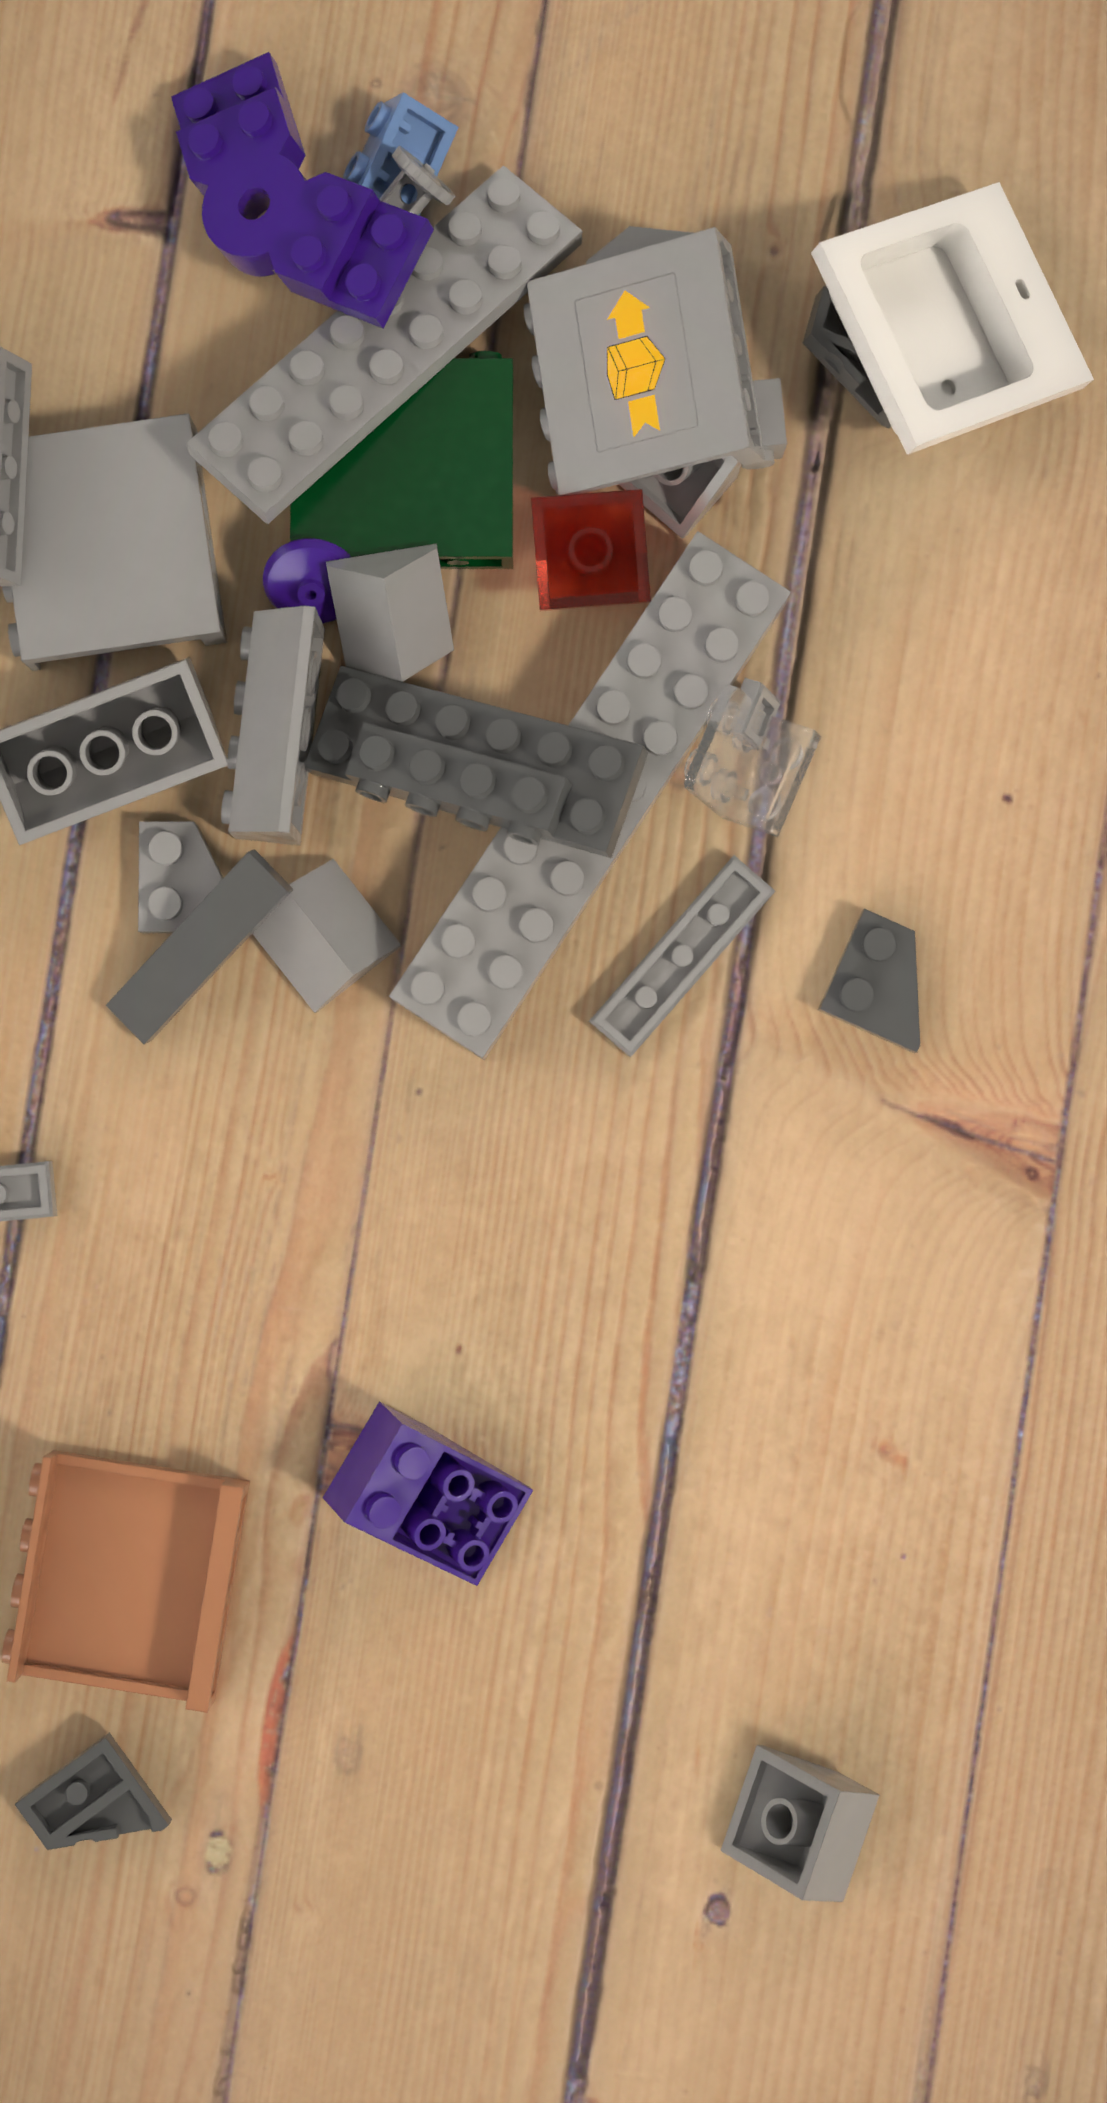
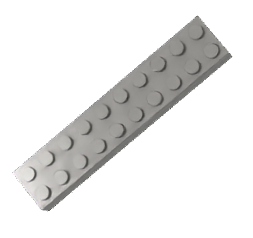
[389,531,791,1060]

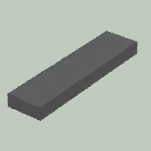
[106,849,294,1044]

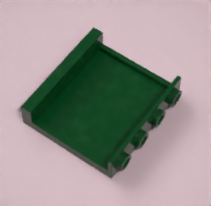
[290,351,514,569]

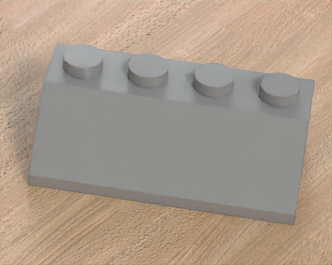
[221,606,325,846]
[0,657,229,845]

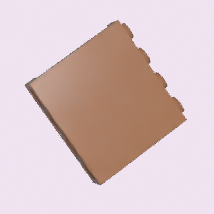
[1,1450,250,1713]

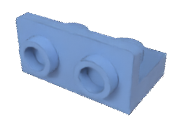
[343,92,459,216]

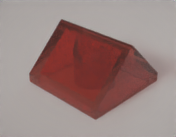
[531,489,651,611]

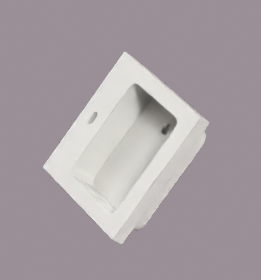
[811,182,1094,455]

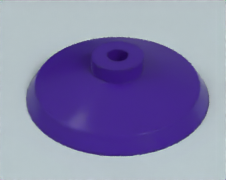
[263,538,351,624]

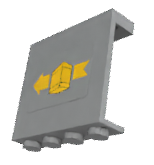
[524,227,765,508]

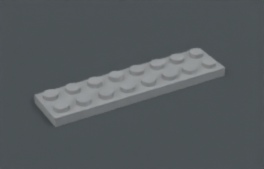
[186,165,582,525]

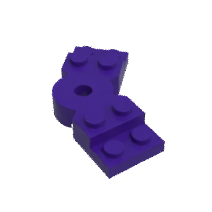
[171,52,434,329]

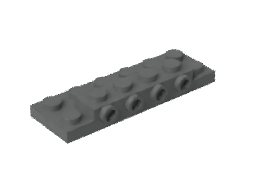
[304,666,648,858]

